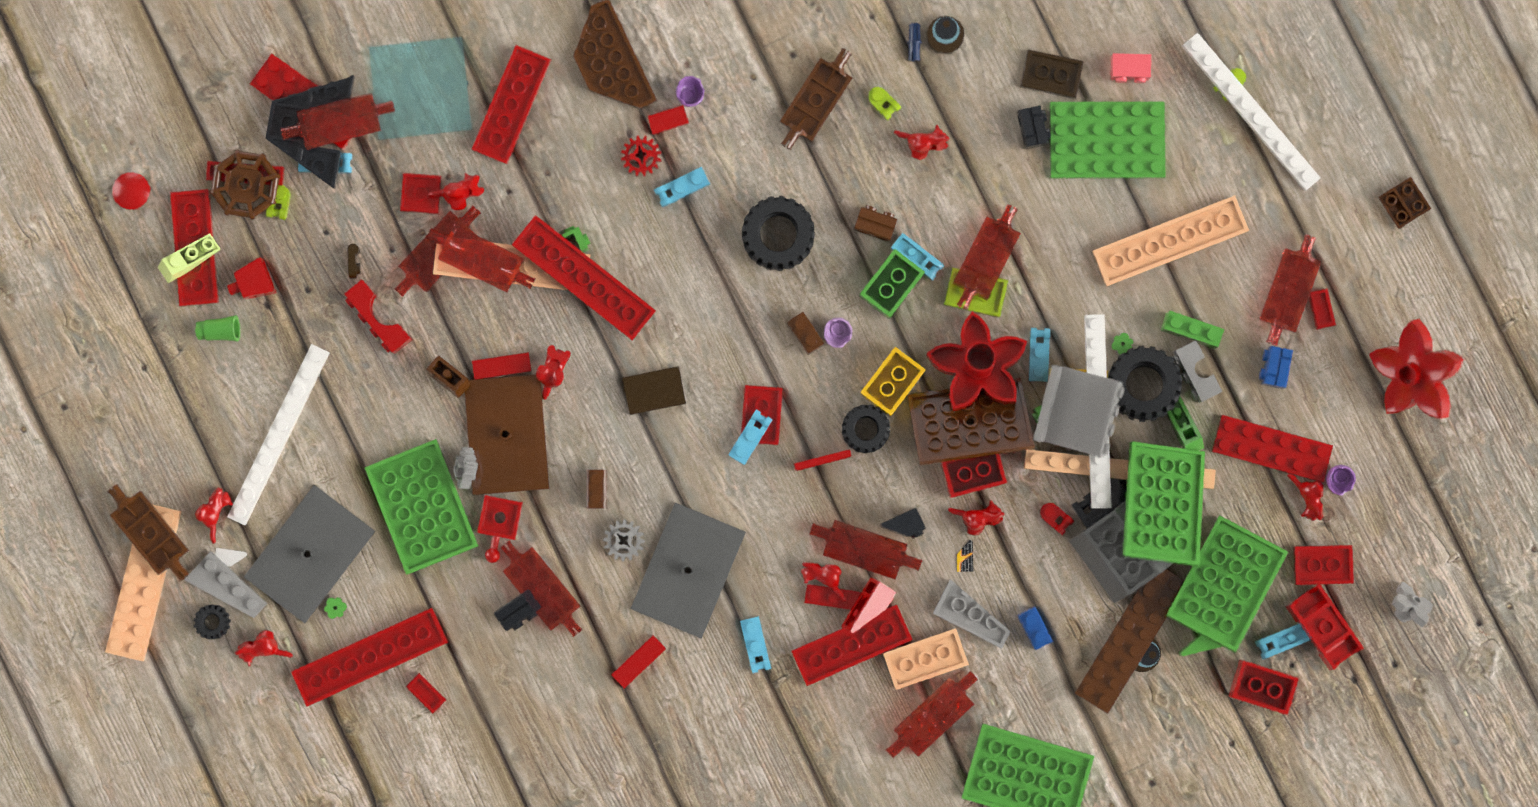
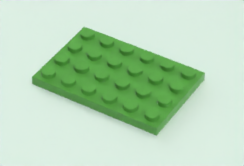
[1050,102,1166,179]
[364,439,479,575]
[1123,441,1205,566]
[1166,515,1288,653]
[961,723,1094,807]

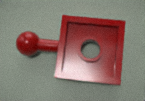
[477,495,523,563]

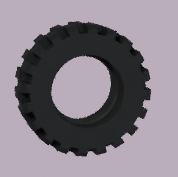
[742,196,815,271]
[1108,346,1182,422]

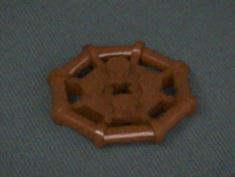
[210,149,281,220]

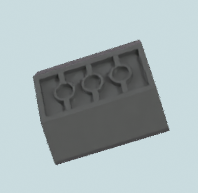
[1069,501,1172,603]

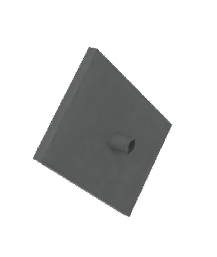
[244,485,376,623]
[631,502,746,639]

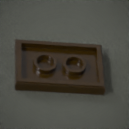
[1020,49,1084,99]
[622,366,686,415]

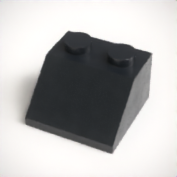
[880,507,926,539]

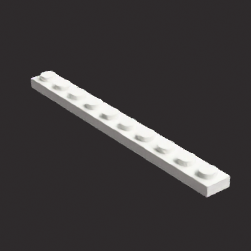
[1182,33,1320,191]
[1084,314,1111,509]
[227,344,330,525]

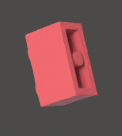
[1110,53,1151,83]

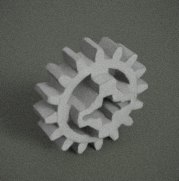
[453,447,478,489]
[603,520,645,561]

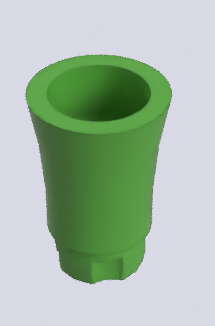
[195,315,240,342]

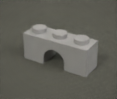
[1172,340,1222,403]

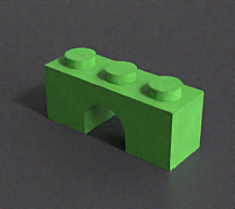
[1160,311,1224,349]

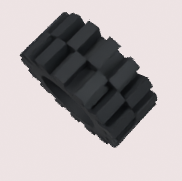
[193,605,231,640]

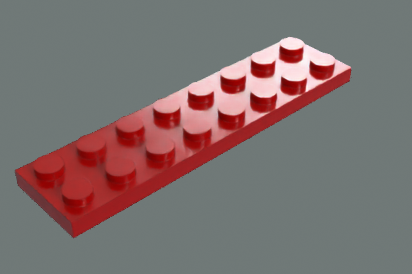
[512,215,656,341]
[291,608,448,707]

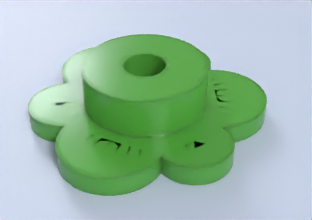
[1111,333,1133,355]
[324,597,347,619]

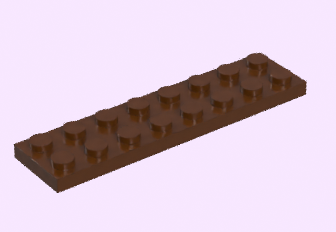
[1074,569,1185,714]

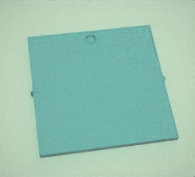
[369,37,472,140]

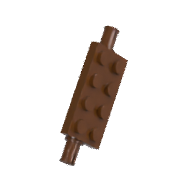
[780,48,853,150]
[107,484,190,582]

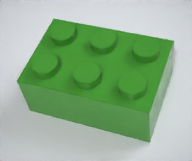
[859,249,925,319]

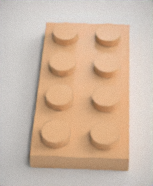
[883,628,969,690]

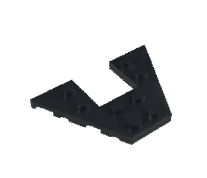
[265,75,355,189]

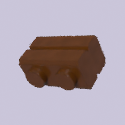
[854,205,898,242]
[787,312,824,355]
[426,356,471,398]
[586,470,607,509]

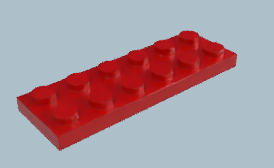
[471,45,551,165]
[250,53,365,150]
[170,189,219,307]
[1211,415,1333,483]
[791,604,913,686]

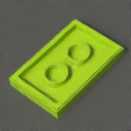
[944,267,1008,318]

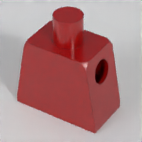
[227,257,277,299]

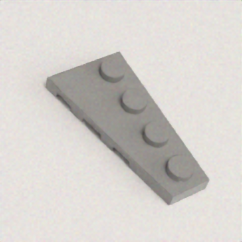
[184,551,268,618]
[933,579,1011,649]

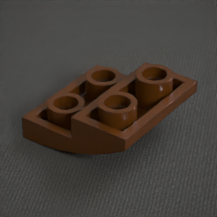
[1378,177,1432,229]

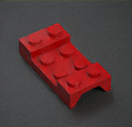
[1285,584,1364,671]

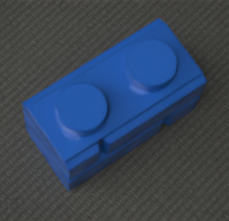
[1259,346,1293,389]
[1017,607,1053,650]

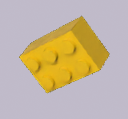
[860,347,926,417]

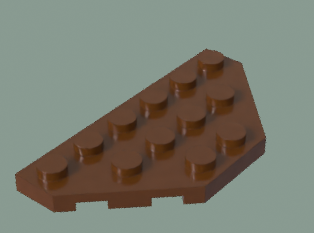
[573,0,657,109]

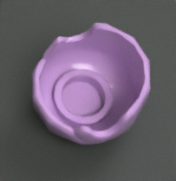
[823,318,852,348]

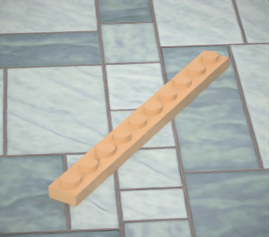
[1024,449,1216,489]

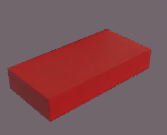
[647,105,689,135]
[1308,288,1336,330]
[405,673,447,714]

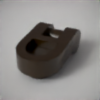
[347,244,361,279]

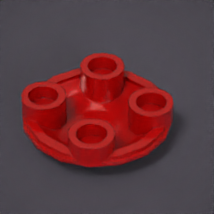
[112,172,151,210]

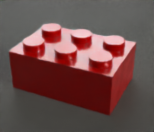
[940,454,1007,498]
[1228,660,1299,715]

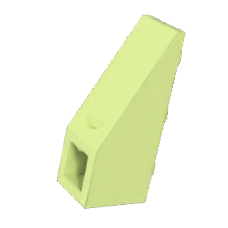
[158,234,220,283]

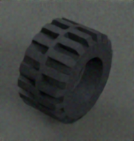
[842,404,890,454]

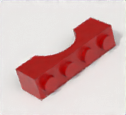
[344,279,412,354]

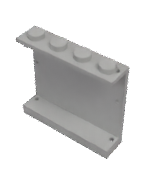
[1033,365,1124,458]

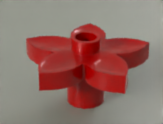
[926,311,1027,411]
[1369,319,1464,419]

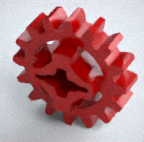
[621,135,662,177]

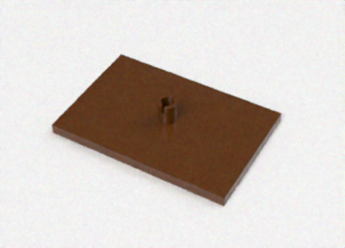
[465,375,550,495]
[907,378,1034,465]

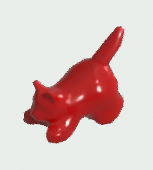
[894,125,949,160]
[428,173,484,211]
[536,345,571,400]
[1287,474,1324,521]
[195,487,233,544]
[948,500,1005,536]
[801,562,846,602]
[235,630,293,667]

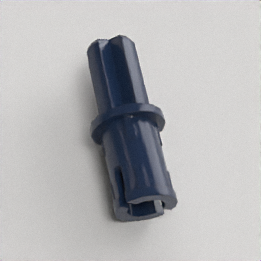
[907,23,922,62]

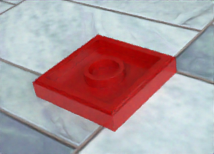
[400,173,442,214]

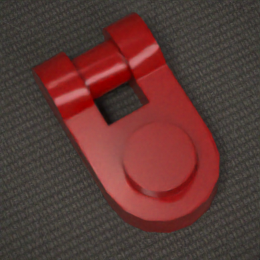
[1040,503,1075,536]

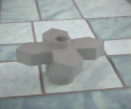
[1392,582,1433,627]

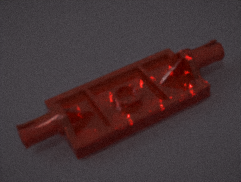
[280,93,395,150]
[394,205,481,297]
[953,205,1021,310]
[426,224,536,293]
[1259,234,1322,346]
[809,520,922,580]
[500,540,583,637]
[885,671,978,759]

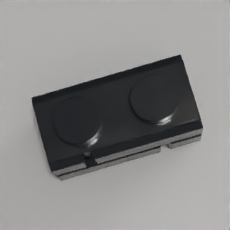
[1017,105,1051,150]
[494,589,541,631]

